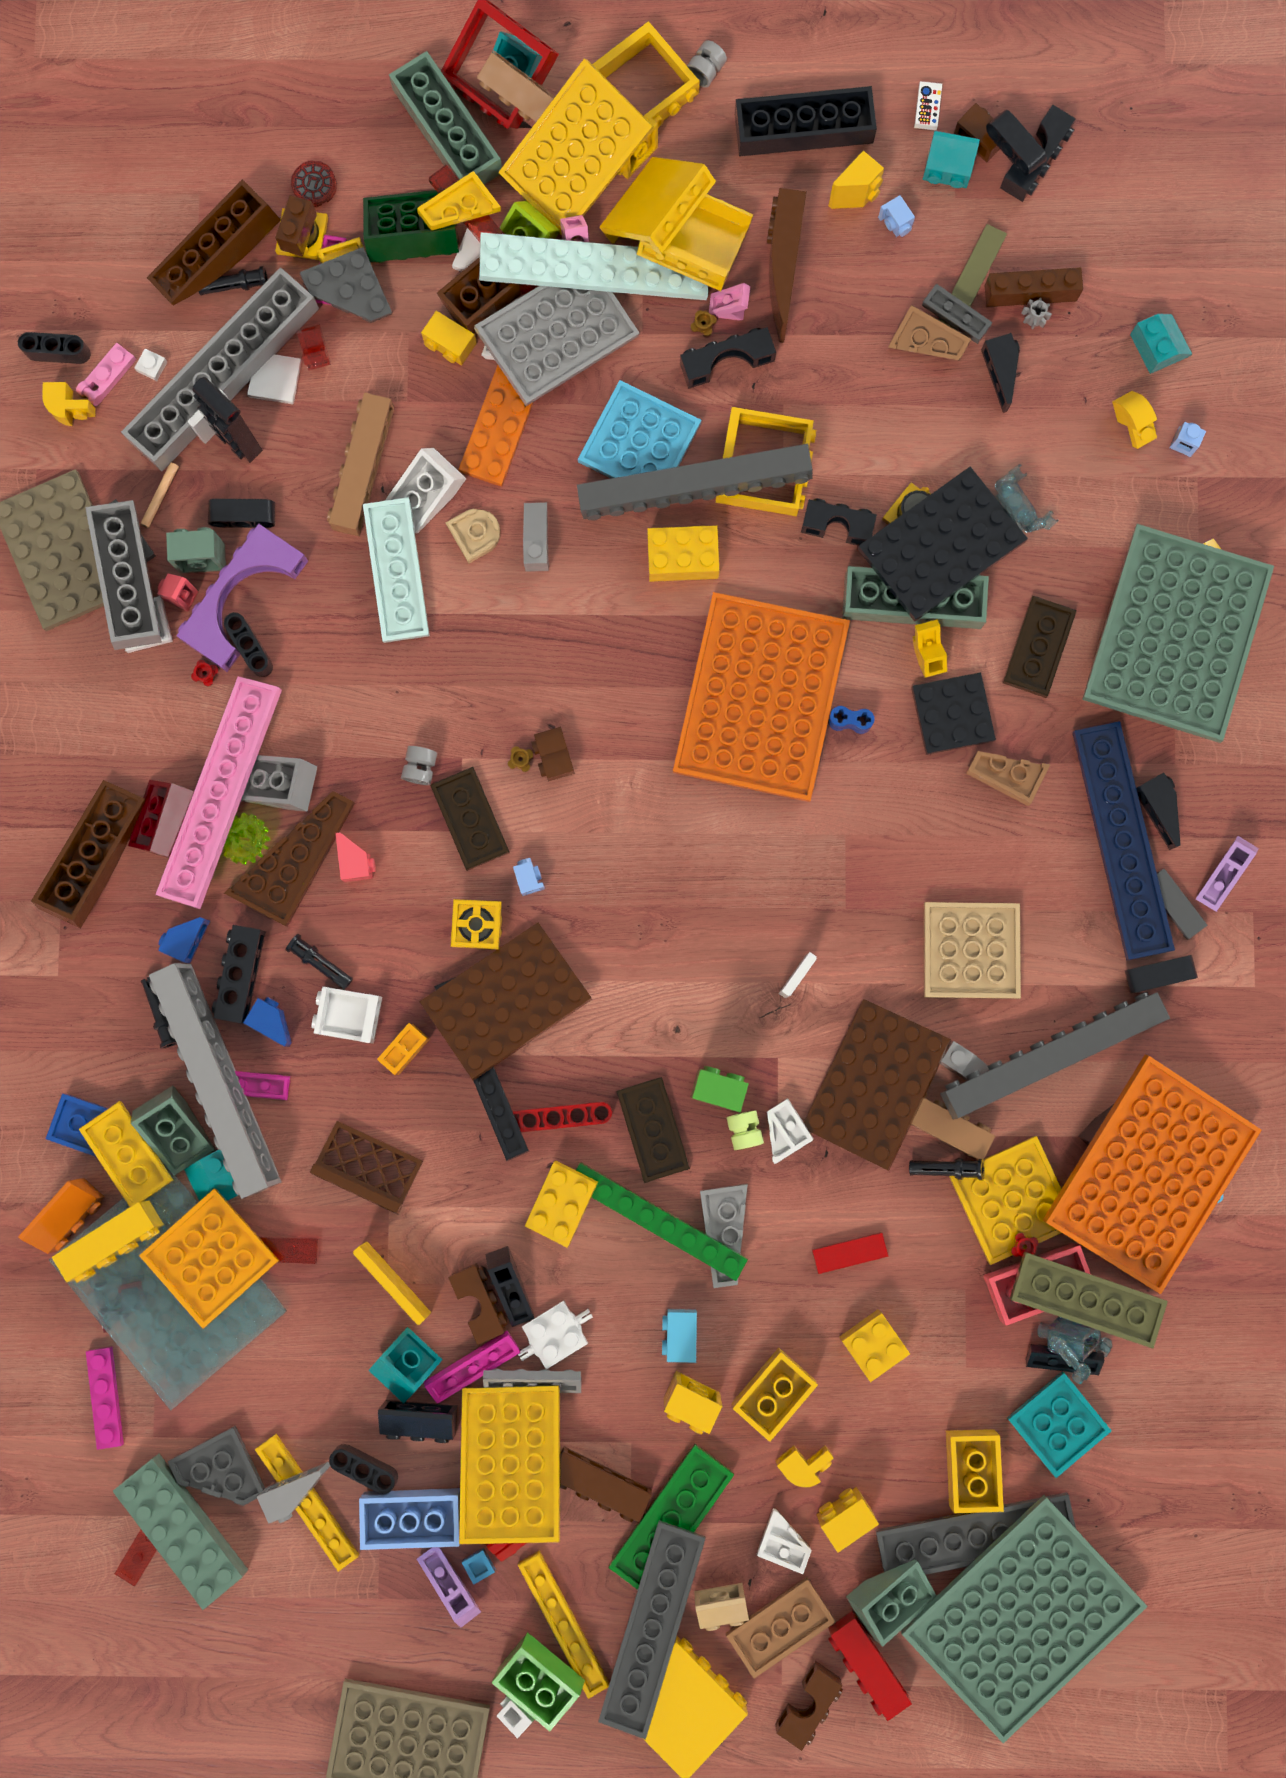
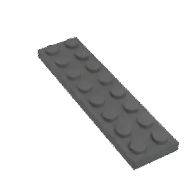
[875,1492,1076,1575]
[598,1520,706,1740]

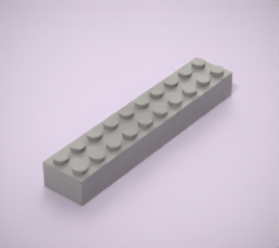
[121,267,319,471]
[149,963,282,1199]

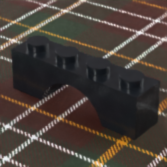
[1000,105,1076,202]
[680,327,776,389]

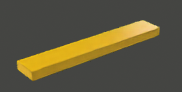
[255,1433,360,1572]
[517,1550,610,1699]

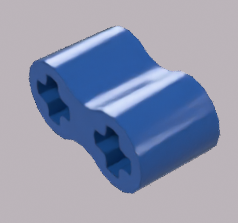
[828,706,875,734]

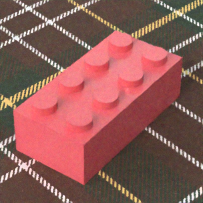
[983,1243,1091,1326]

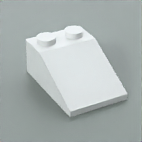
[385,448,466,533]

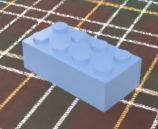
[359,1488,460,1550]

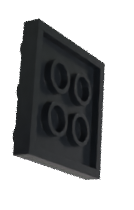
[911,672,996,755]

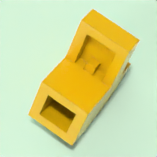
[42,382,96,426]
[1112,391,1157,449]
[912,619,947,678]
[775,1445,834,1487]

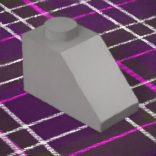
[940,1041,989,1081]

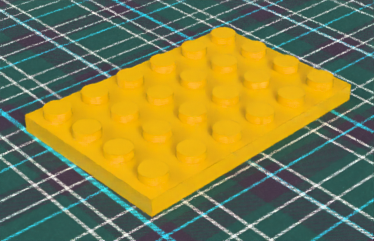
[498,59,654,235]
[459,1386,560,1544]

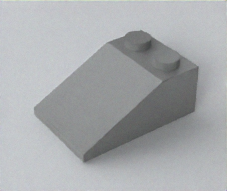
[241,755,317,812]

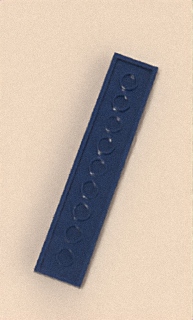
[1072,721,1175,961]

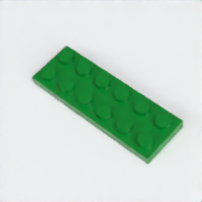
[608,1443,734,1590]

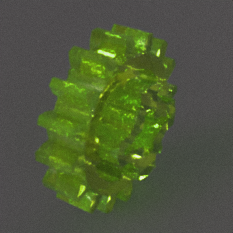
[222,813,270,865]

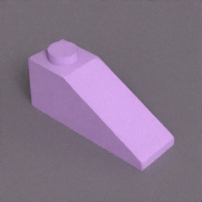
[1196,836,1259,912]
[417,1547,481,1627]

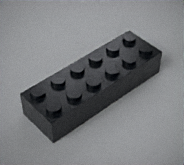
[734,86,877,157]

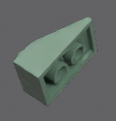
[131,1085,214,1176]
[846,1560,936,1647]

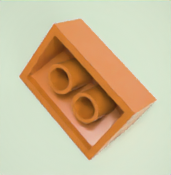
[18,1178,105,1254]

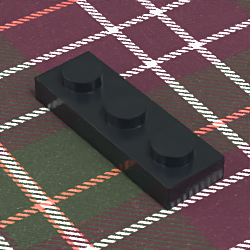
[1025,1344,1105,1376]

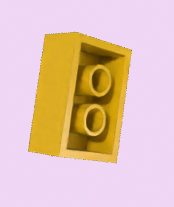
[647,526,719,582]
[731,1347,818,1442]
[664,1371,722,1434]
[946,1429,1004,1513]

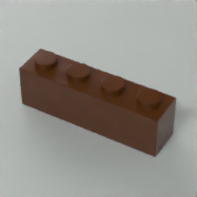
[984,267,1083,307]
[560,1446,652,1522]

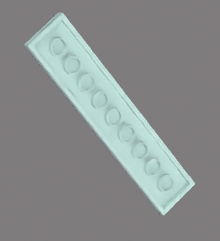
[479,232,708,300]

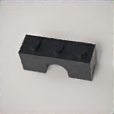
[801,498,877,546]

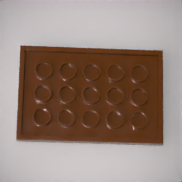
[419,922,592,1080]
[804,999,951,1171]

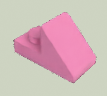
[709,283,750,320]

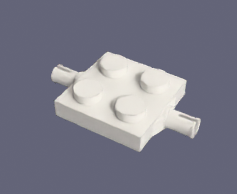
[518,1301,593,1369]

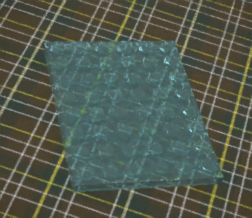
[49,1164,287,1410]

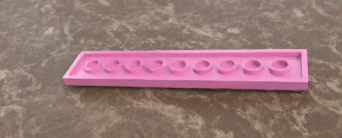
[156,676,282,909]

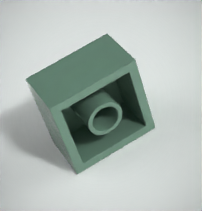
[166,527,226,574]

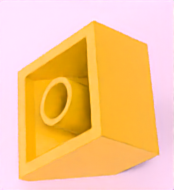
[828,151,884,209]

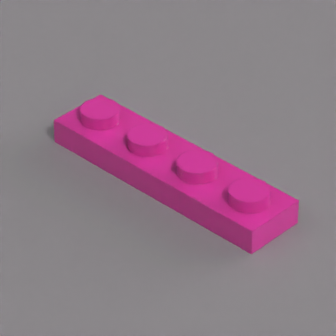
[424,1330,521,1404]
[86,1346,124,1450]

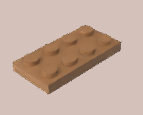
[726,1577,836,1679]

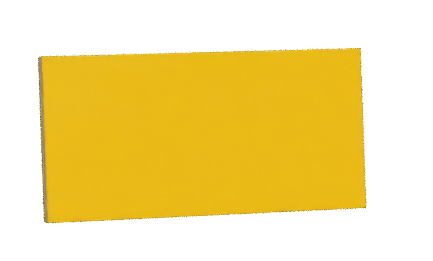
[79,1101,174,1207]
[353,1242,432,1325]

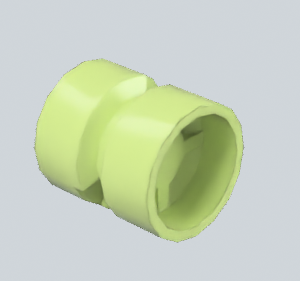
[726,1110,764,1150]

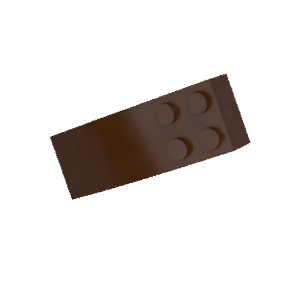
[147,179,281,306]
[767,188,807,343]
[31,780,146,929]

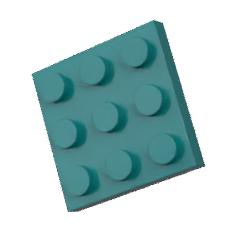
[1007,1371,1112,1478]

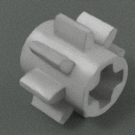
[1021,298,1052,329]

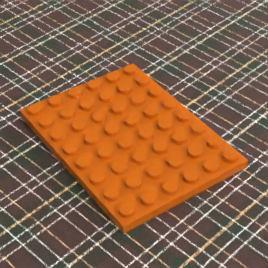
[673,592,850,802]
[1043,1054,1262,1294]

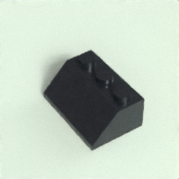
[378,1400,458,1443]

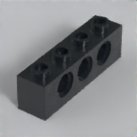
[212,925,266,1024]

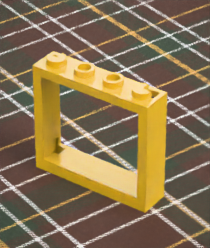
[592,21,700,128]
[715,407,817,516]

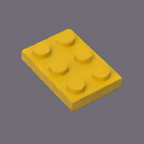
[525,1161,598,1248]

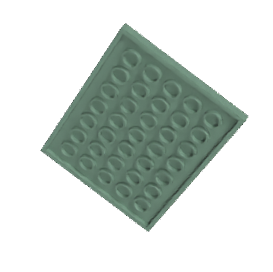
[1082,524,1274,743]
[901,1495,1148,1743]

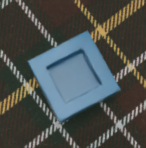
[462,1548,496,1585]

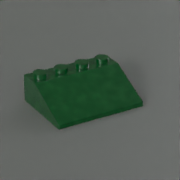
[363,189,459,263]

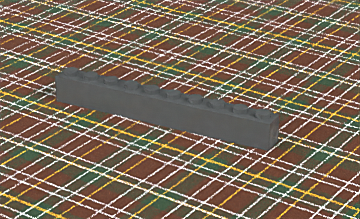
[577,444,813,520]
[940,991,1170,1120]

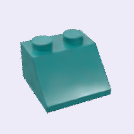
[922,131,980,188]
[1130,314,1192,374]
[368,1327,443,1404]

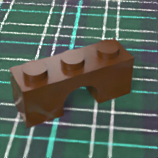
[448,1263,508,1345]
[775,1661,843,1751]

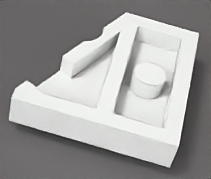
[767,1098,814,1164]
[756,1508,812,1574]

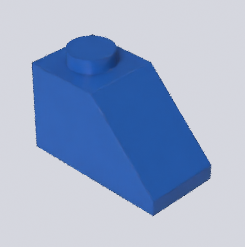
[158,917,210,964]
[243,997,292,1047]

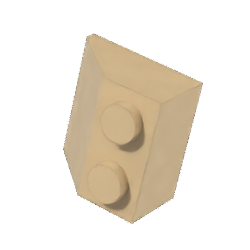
[694,1583,749,1631]

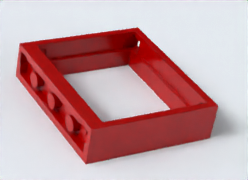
[441,0,559,129]

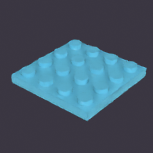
[578,380,701,479]

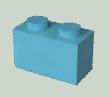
[662,1309,697,1363]

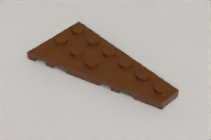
[224,791,355,927]

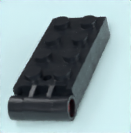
[192,377,263,463]

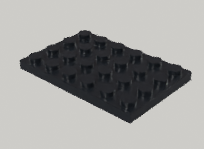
[858,466,1028,622]

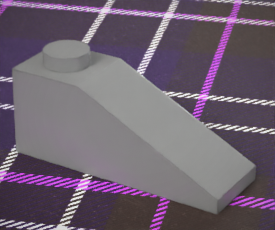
[523,502,549,572]
[256,1462,330,1524]

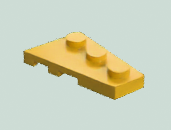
[417,171,501,231]

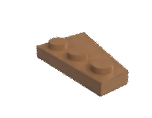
[888,305,972,360]
[966,751,1050,806]

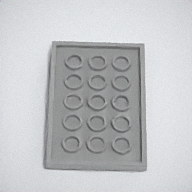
[474,286,640,406]

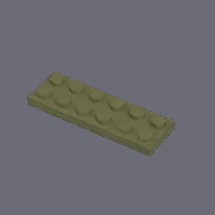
[1009,1252,1168,1349]

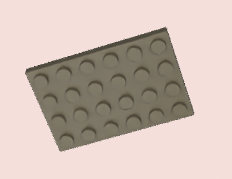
[0,469,104,631]
[326,1678,490,1778]

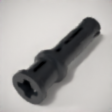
[199,266,268,296]
[285,934,353,990]
[141,977,177,1049]
[909,1158,985,1181]

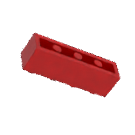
[828,1611,912,1721]

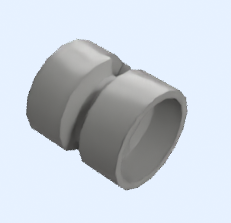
[687,40,727,88]
[401,746,437,785]

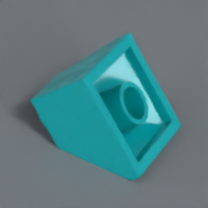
[493,31,542,78]
[184,1150,238,1202]

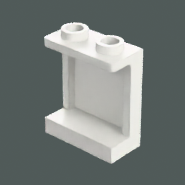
[312,987,382,1044]

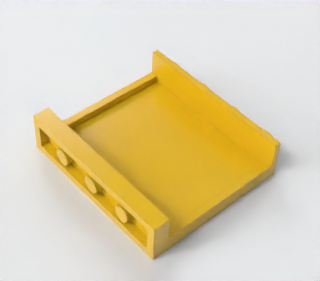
[599,157,716,254]
[637,194,753,291]
[644,1636,748,1778]

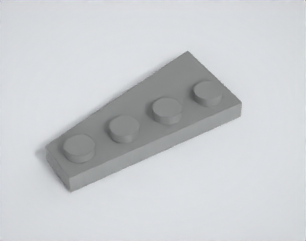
[700,1184,748,1288]

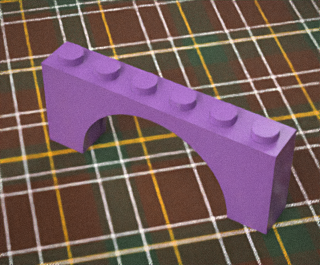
[177,524,308,672]

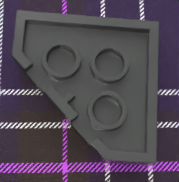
[300,247,392,323]
[168,1426,265,1506]

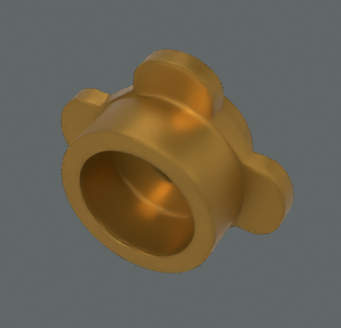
[691,310,717,336]
[508,746,533,772]

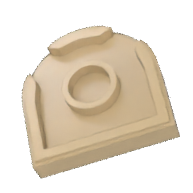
[445,509,500,563]

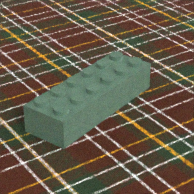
[389,51,502,184]
[842,566,989,629]
[113,1453,248,1610]

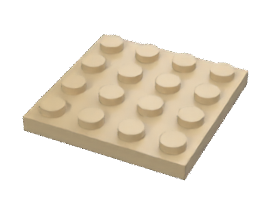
[924,902,1021,999]

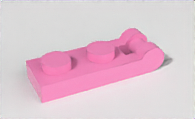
[76,343,137,406]

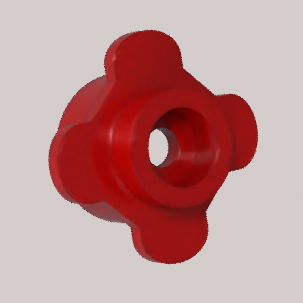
[191,660,219,687]
[1011,1233,1039,1257]

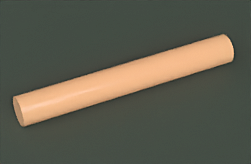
[140,462,179,528]

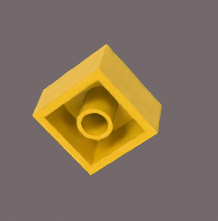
[839,1309,910,1383]
[816,1487,879,1553]

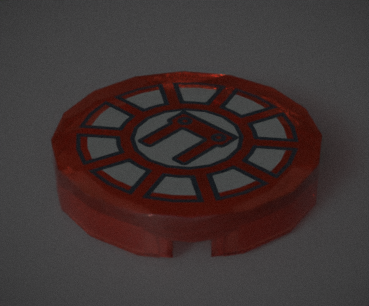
[291,161,337,207]

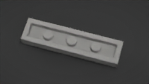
[483,1369,582,1393]

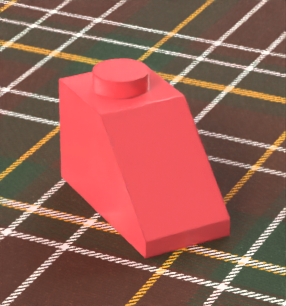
[157,574,199,612]
[335,833,376,882]

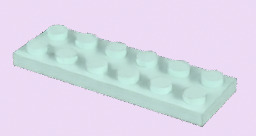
[363,497,430,643]

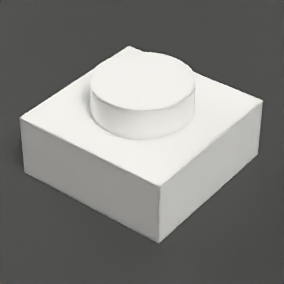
[135,349,167,381]

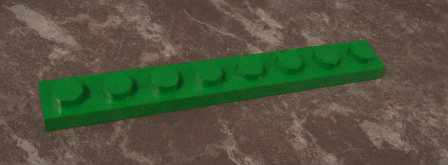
[576,1162,748,1281]

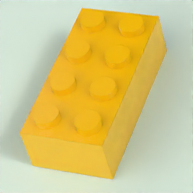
[52,1201,164,1283]

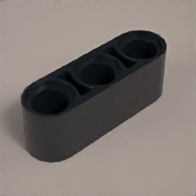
[986,110,1047,176]
[17,332,91,364]
[208,499,275,528]
[224,612,273,677]
[1125,955,1198,993]
[329,1444,398,1494]

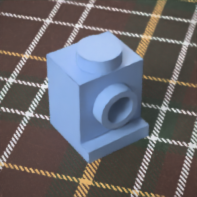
[878,195,915,237]
[1170,422,1206,457]
[513,858,545,896]

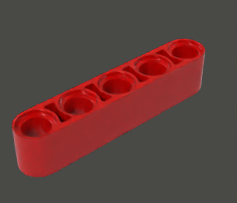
[513,1102,613,1132]

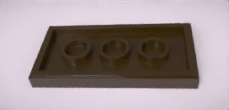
[1002,596,1077,698]
[430,767,510,871]
[616,1077,690,1183]

